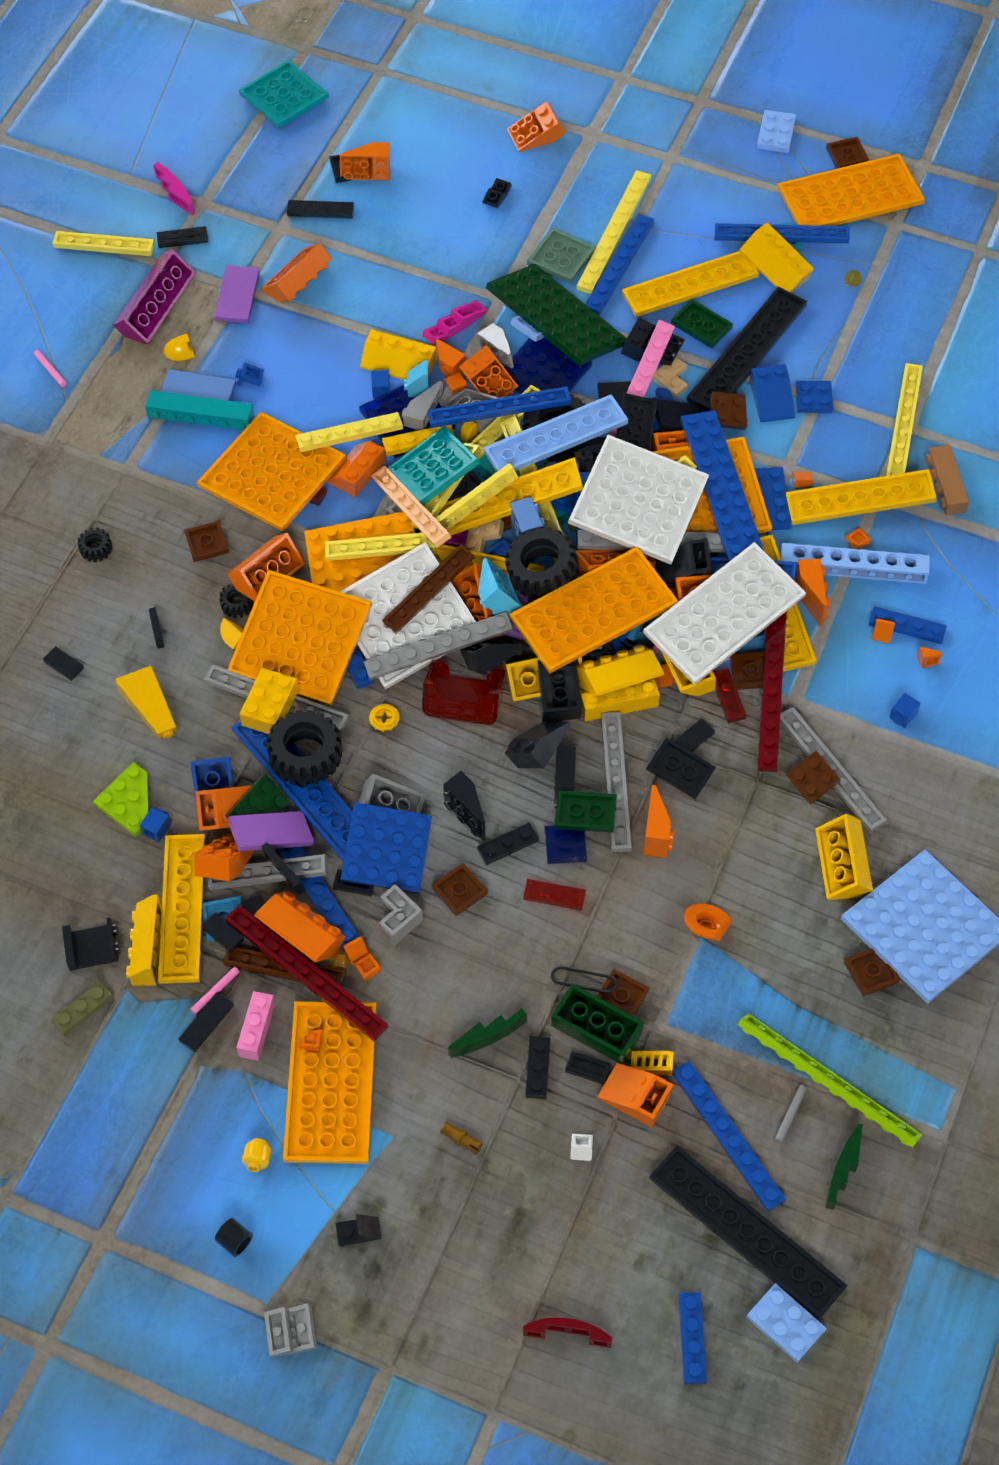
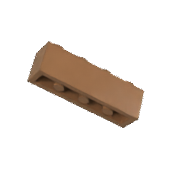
[925,445,969,515]

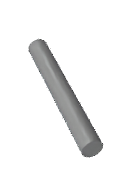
[774,1085,807,1143]

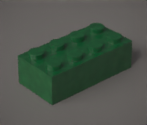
[551,983,644,1065]

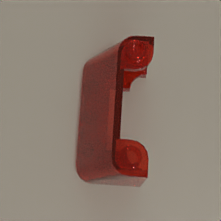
[422,660,506,725]

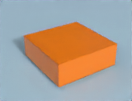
[444,372,468,394]
[845,528,871,550]
[353,953,382,981]

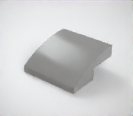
[264,1303,317,1357]

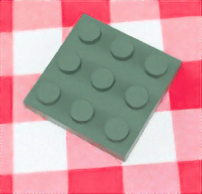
[527,228,596,284]

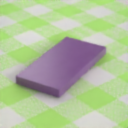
[214,265,260,323]
[228,811,314,851]

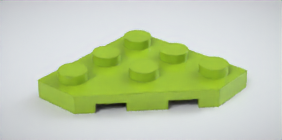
[93,762,149,837]

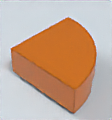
[299,1029,323,1052]

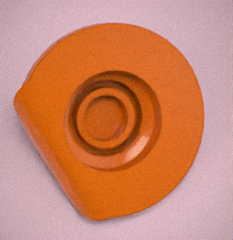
[684,903,731,942]

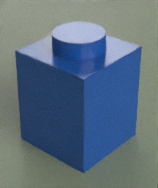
[371,370,390,398]
[889,693,921,728]
[140,807,171,842]

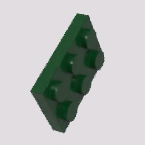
[671,299,733,349]
[225,773,291,818]
[554,790,617,833]

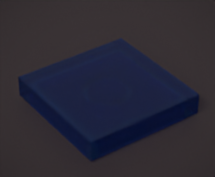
[544,825,587,864]

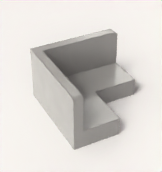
[379,884,423,945]

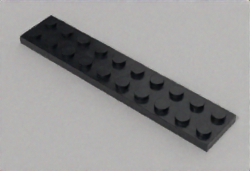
[687,287,807,412]
[649,1145,848,1321]

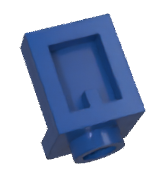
[235,363,264,386]

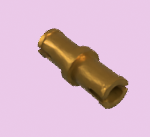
[440,1122,483,1155]

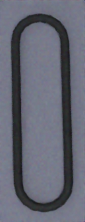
[551,966,618,993]

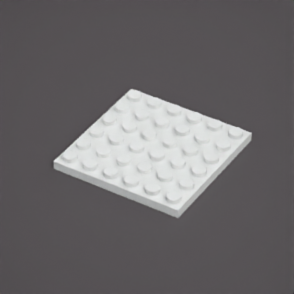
[568,435,709,564]
[340,542,476,690]

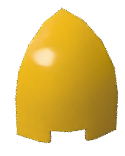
[163,334,195,361]
[460,421,477,444]
[220,618,244,649]

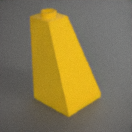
[115,666,177,739]

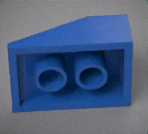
[750,364,795,422]
[190,757,234,815]

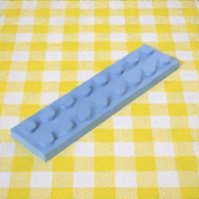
[484,395,628,472]

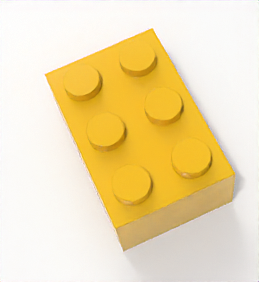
[239,668,299,734]

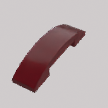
[523,1318,612,1348]

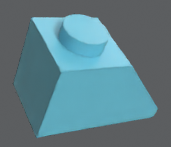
[404,360,429,397]

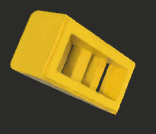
[630,1051,674,1076]

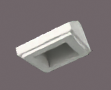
[570,1134,593,1161]

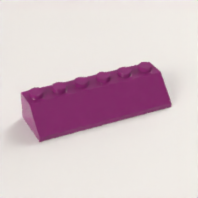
[113,249,196,344]

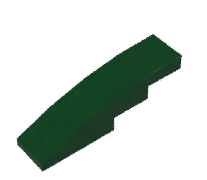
[448,1008,527,1058]
[825,1124,863,1210]

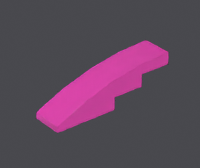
[153,162,195,216]
[422,300,487,345]

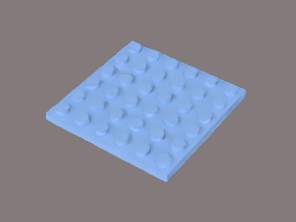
[840,850,999,1004]

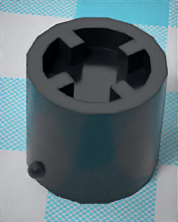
[215,1218,253,1257]

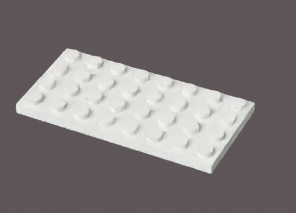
[643,542,806,685]

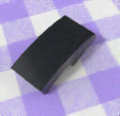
[482,178,512,208]

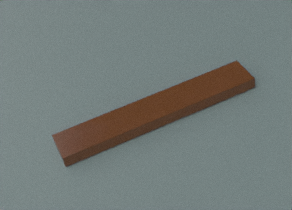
[382,544,475,634]
[223,947,346,987]

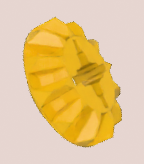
[369,704,400,732]

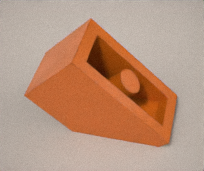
[436,339,466,376]

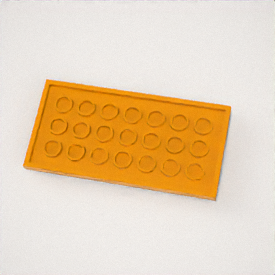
[777,154,925,226]
[510,547,678,674]
[283,1001,377,1164]

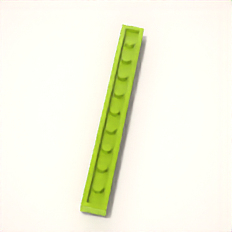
[738,1013,922,1148]

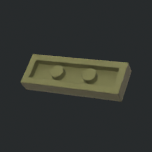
[50,981,113,1037]

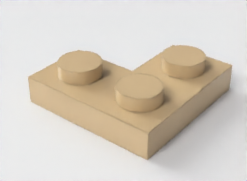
[652,357,688,398]
[465,519,504,553]

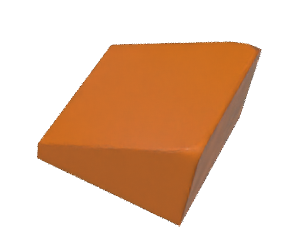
[792,472,813,488]
[872,619,895,643]
[917,647,942,668]
[654,664,673,688]
[344,936,369,965]

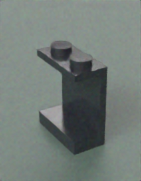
[62,917,121,971]

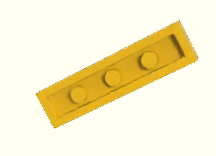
[382,425,455,456]

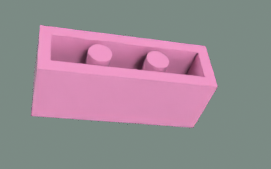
[236,991,276,1061]

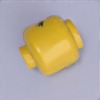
[242,1138,272,1172]

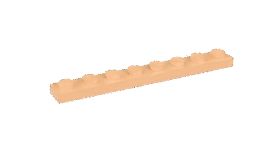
[371,465,451,548]

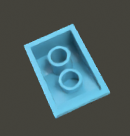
[478,557,523,620]

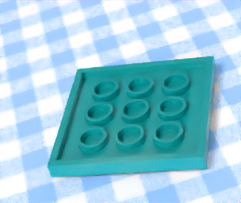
[239,60,329,129]
[388,426,480,505]

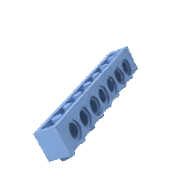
[780,543,930,584]

